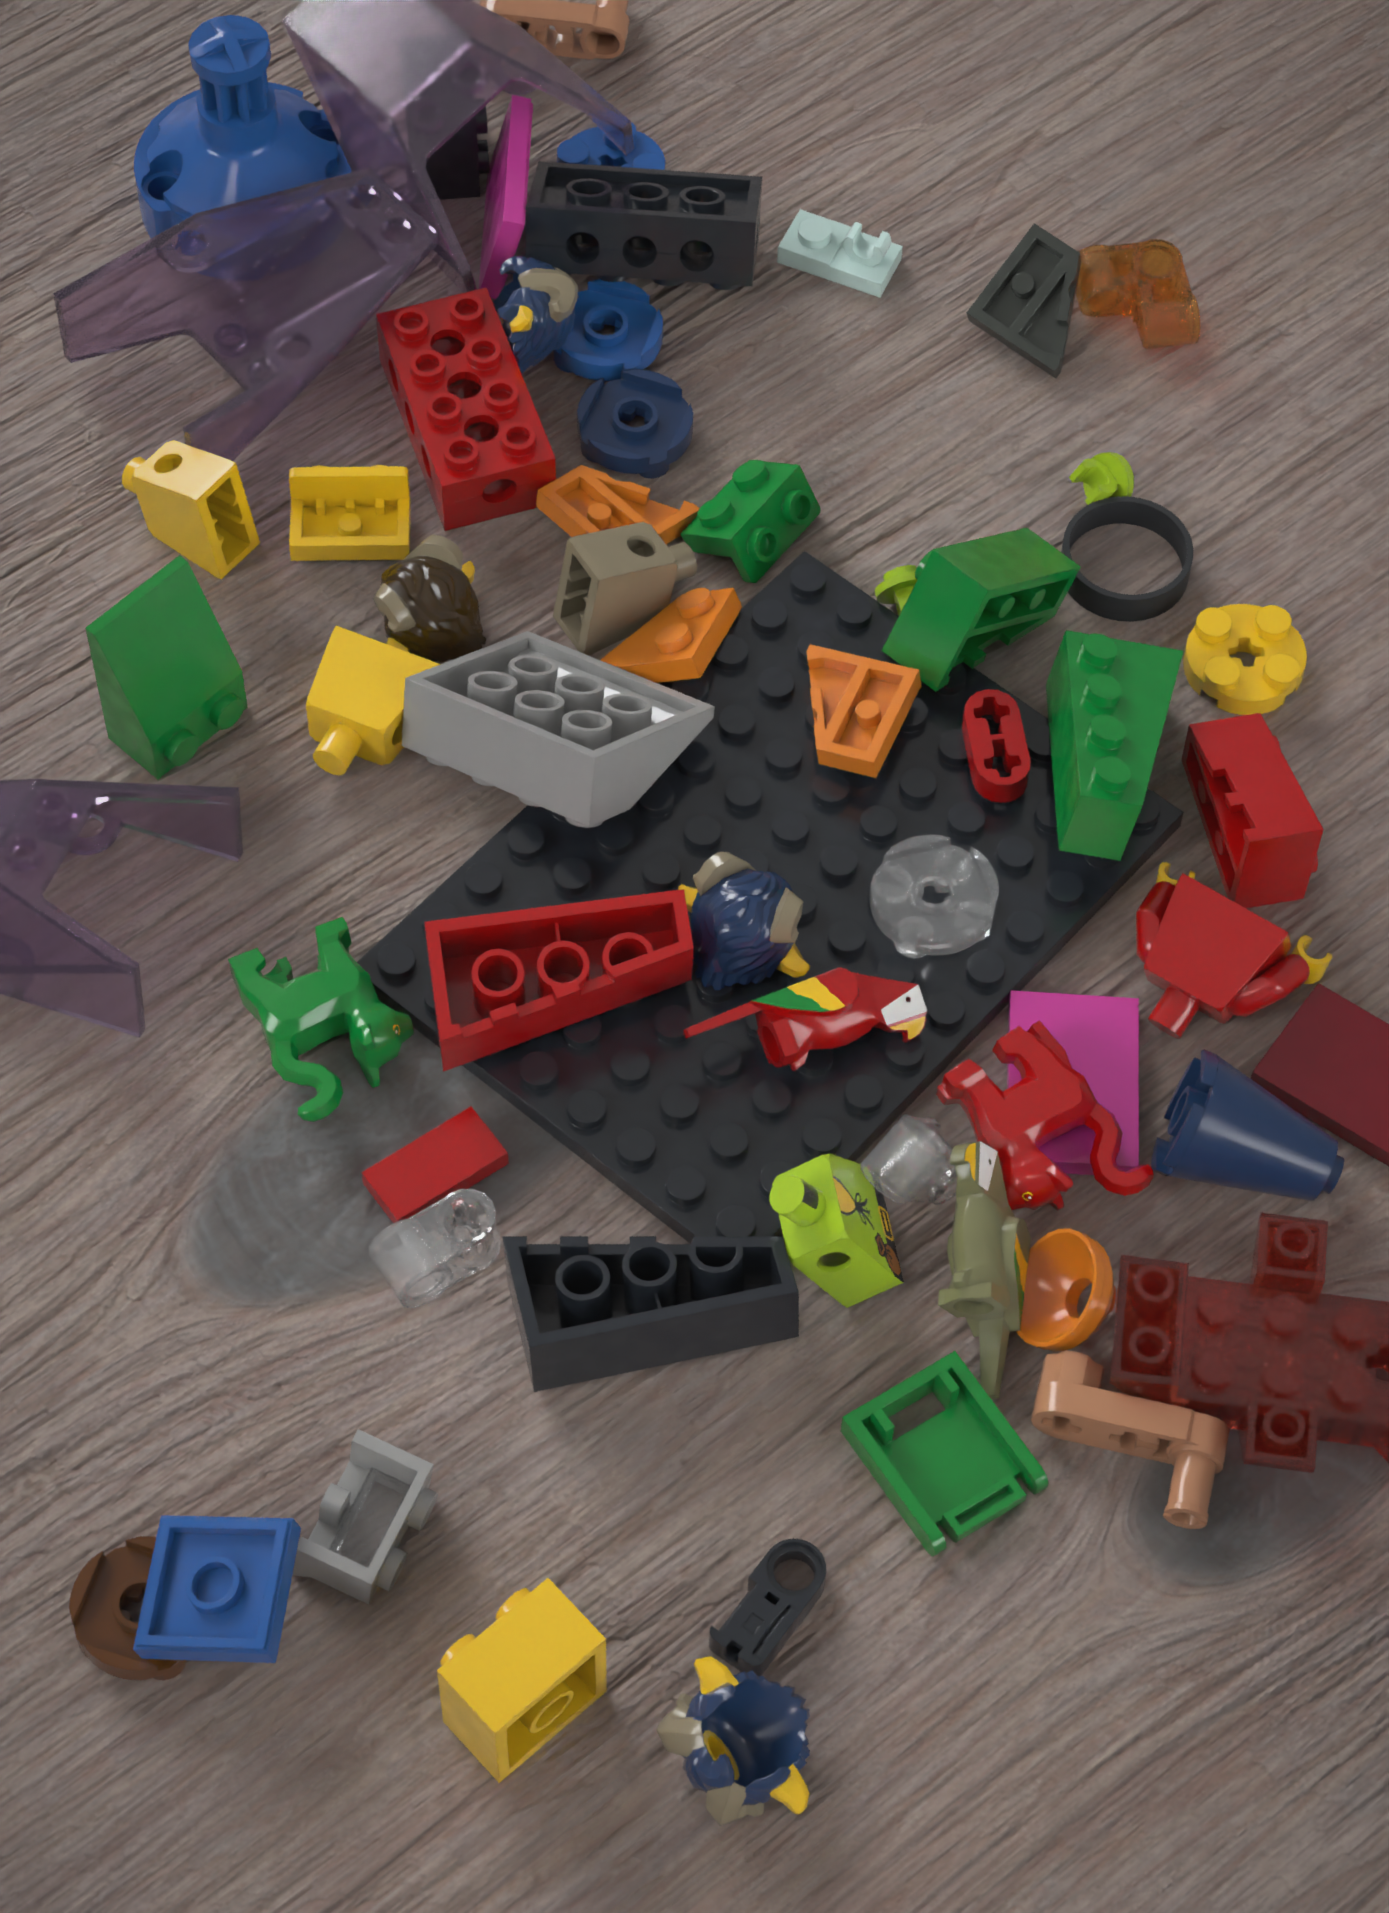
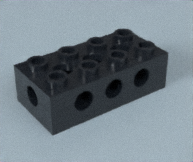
[525,161,762,290]

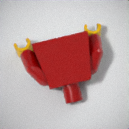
[1136,862,1333,1039]

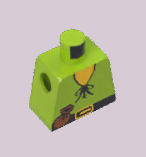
[769,1153,904,1308]

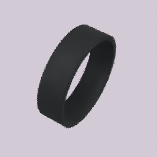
[1061,496,1194,622]

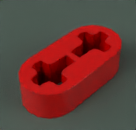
[962,689,1030,803]

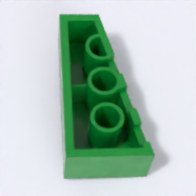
[1046,630,1184,861]

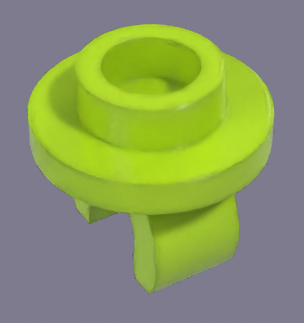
[1069,452,1134,505]
[874,565,917,616]

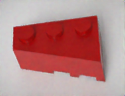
[1181,713,1324,908]

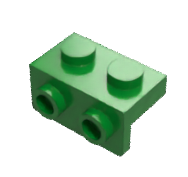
[680,460,821,583]

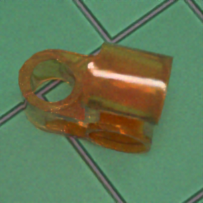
[1075,239,1200,349]

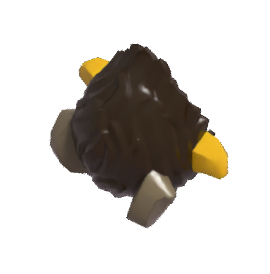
[373,535,486,662]

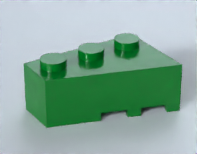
[882,527,1081,692]

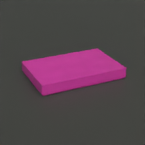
[479,95,533,299]
[1007,990,1139,1175]

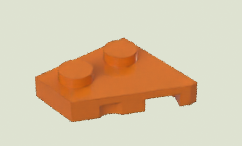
[536,465,700,545]
[601,588,742,683]
[806,644,921,778]

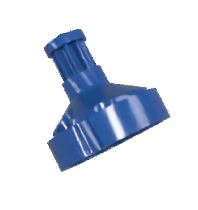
[134,15,356,280]

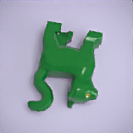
[228,917,414,1122]

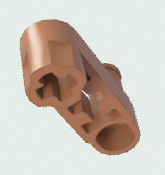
[469,0,630,68]
[1031,1350,1230,1529]

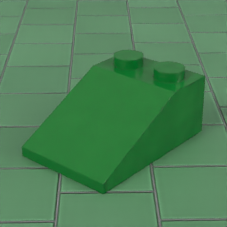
[85,555,248,780]

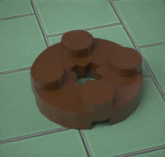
[69,1536,189,1681]

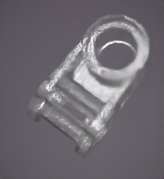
[860,1114,957,1205]
[368,1189,501,1309]

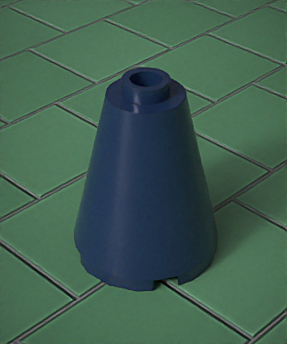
[1151,1049,1344,1201]

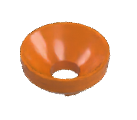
[1016,1228,1116,1351]

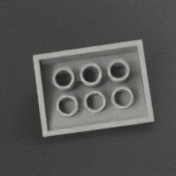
[402,631,715,828]

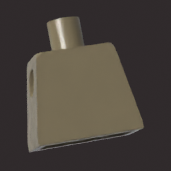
[553,522,697,656]

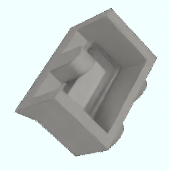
[293,1429,438,1605]

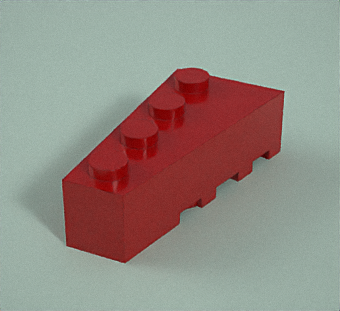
[424,889,694,1072]

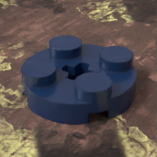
[577,369,693,479]

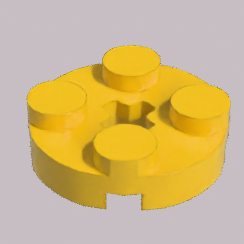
[1183,604,1307,715]

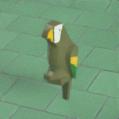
[938,1141,1031,1399]

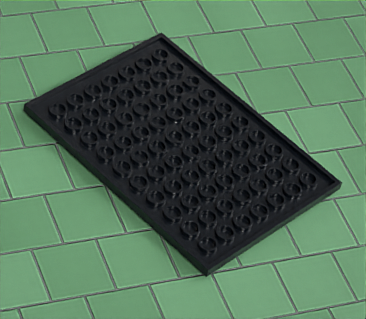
[357,551,1184,1243]

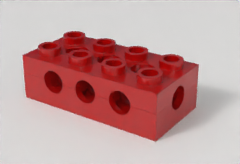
[376,287,556,531]

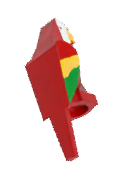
[683,967,927,1071]

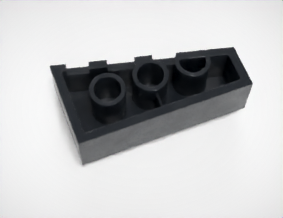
[502,1236,799,1392]

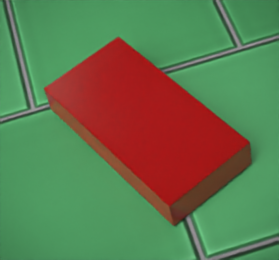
[361,1106,509,1231]

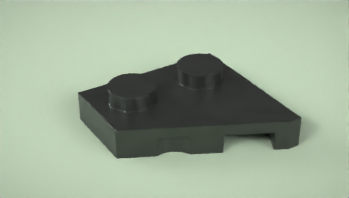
[966,223,1082,378]

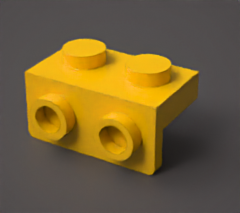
[289,465,411,561]

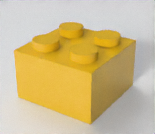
[437,1578,607,1783]

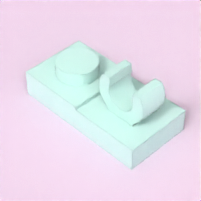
[777,209,903,298]

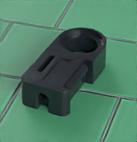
[709,1539,826,1676]

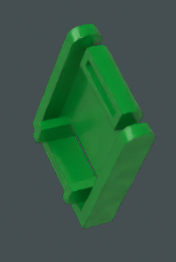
[841,1351,1049,1557]

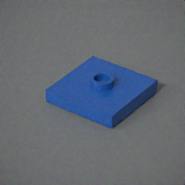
[133,1515,301,1663]

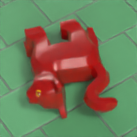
[936,1020,1154,1211]

